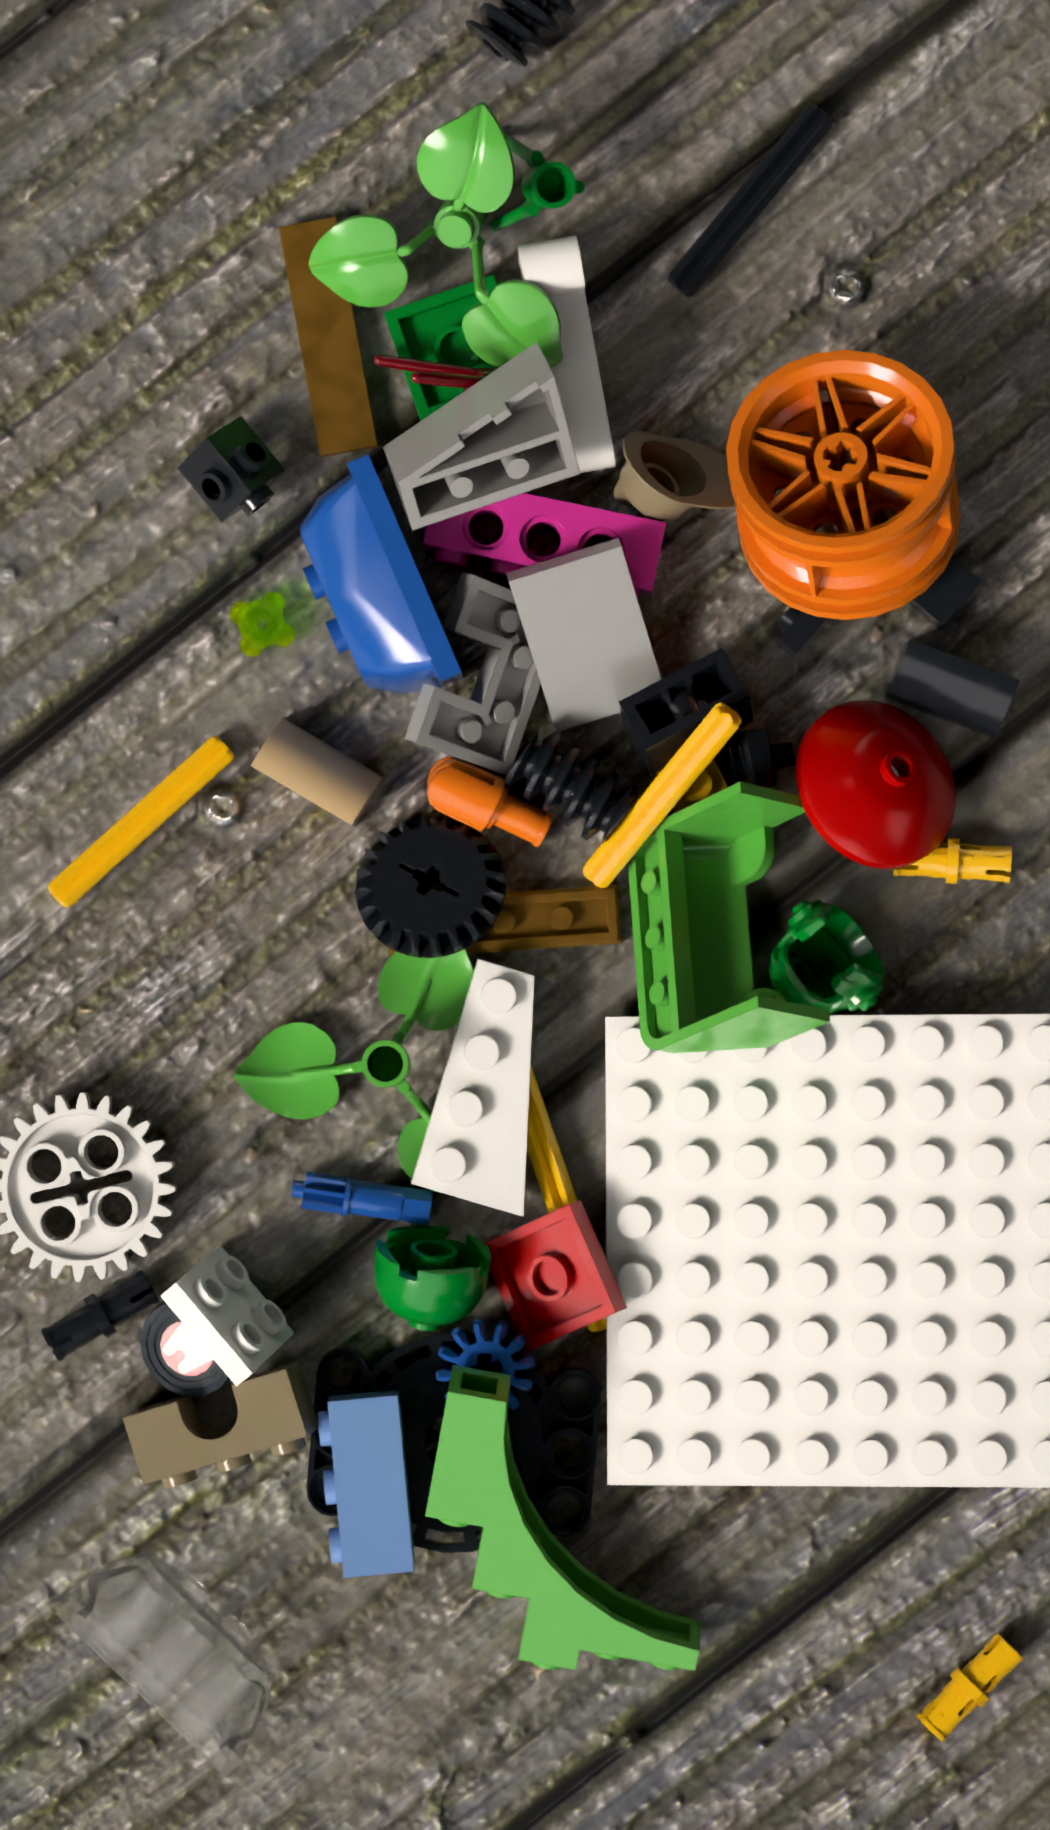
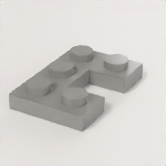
[404,573,541,776]

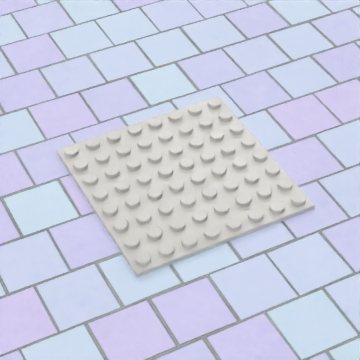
[605,1014,1050,1488]

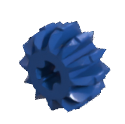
[436,1318,535,1410]

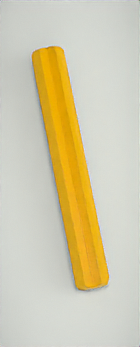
[583,702,742,888]
[48,736,234,907]

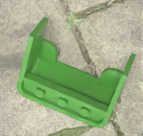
[628,782,830,1054]

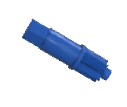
[291,1171,433,1225]

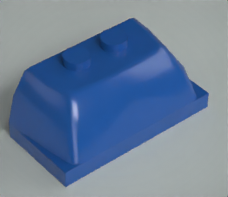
[300,454,463,694]

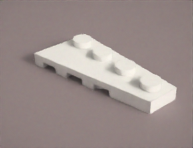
[411,959,535,1217]

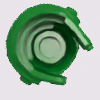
[769,900,885,1014]

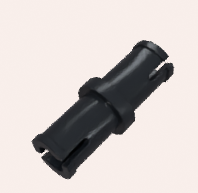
[41,1270,160,1362]

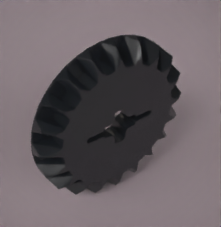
[355,813,507,958]

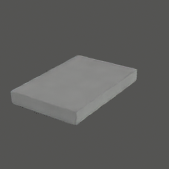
[506,538,661,732]

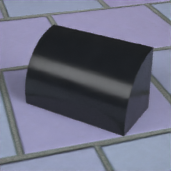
[884,639,1020,738]

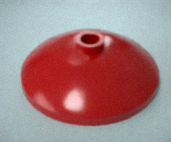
[796,700,956,869]

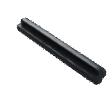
[668,104,833,297]

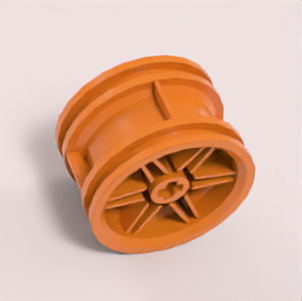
[726,350,961,620]

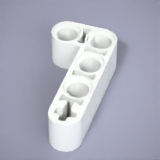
[518,235,616,473]

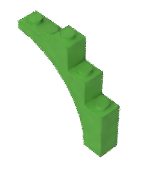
[425,1365,701,1671]

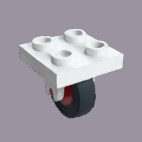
[140,1245,294,1396]

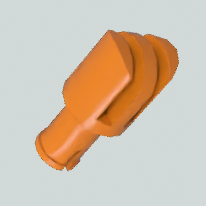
[427,757,553,847]

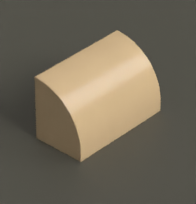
[251,718,383,827]

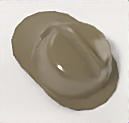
[613,430,736,522]

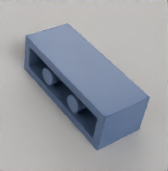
[318,1389,415,1578]

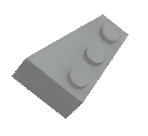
[383,342,580,531]

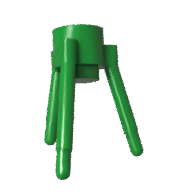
[490,133,585,232]

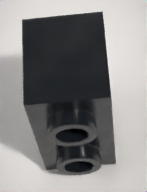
[619,648,753,775]

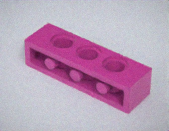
[423,493,666,599]

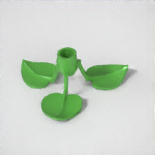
[309,102,563,368]
[234,949,474,1192]

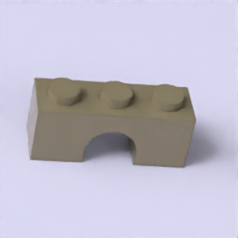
[123,1360,318,1489]

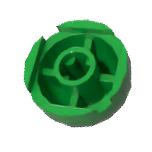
[373,1225,492,1331]

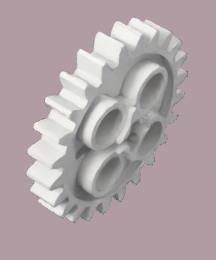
[0,1092,177,1282]

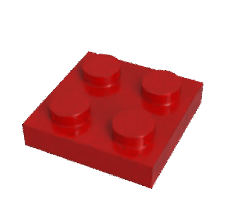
[484,1200,627,1352]

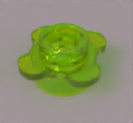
[230,591,295,657]

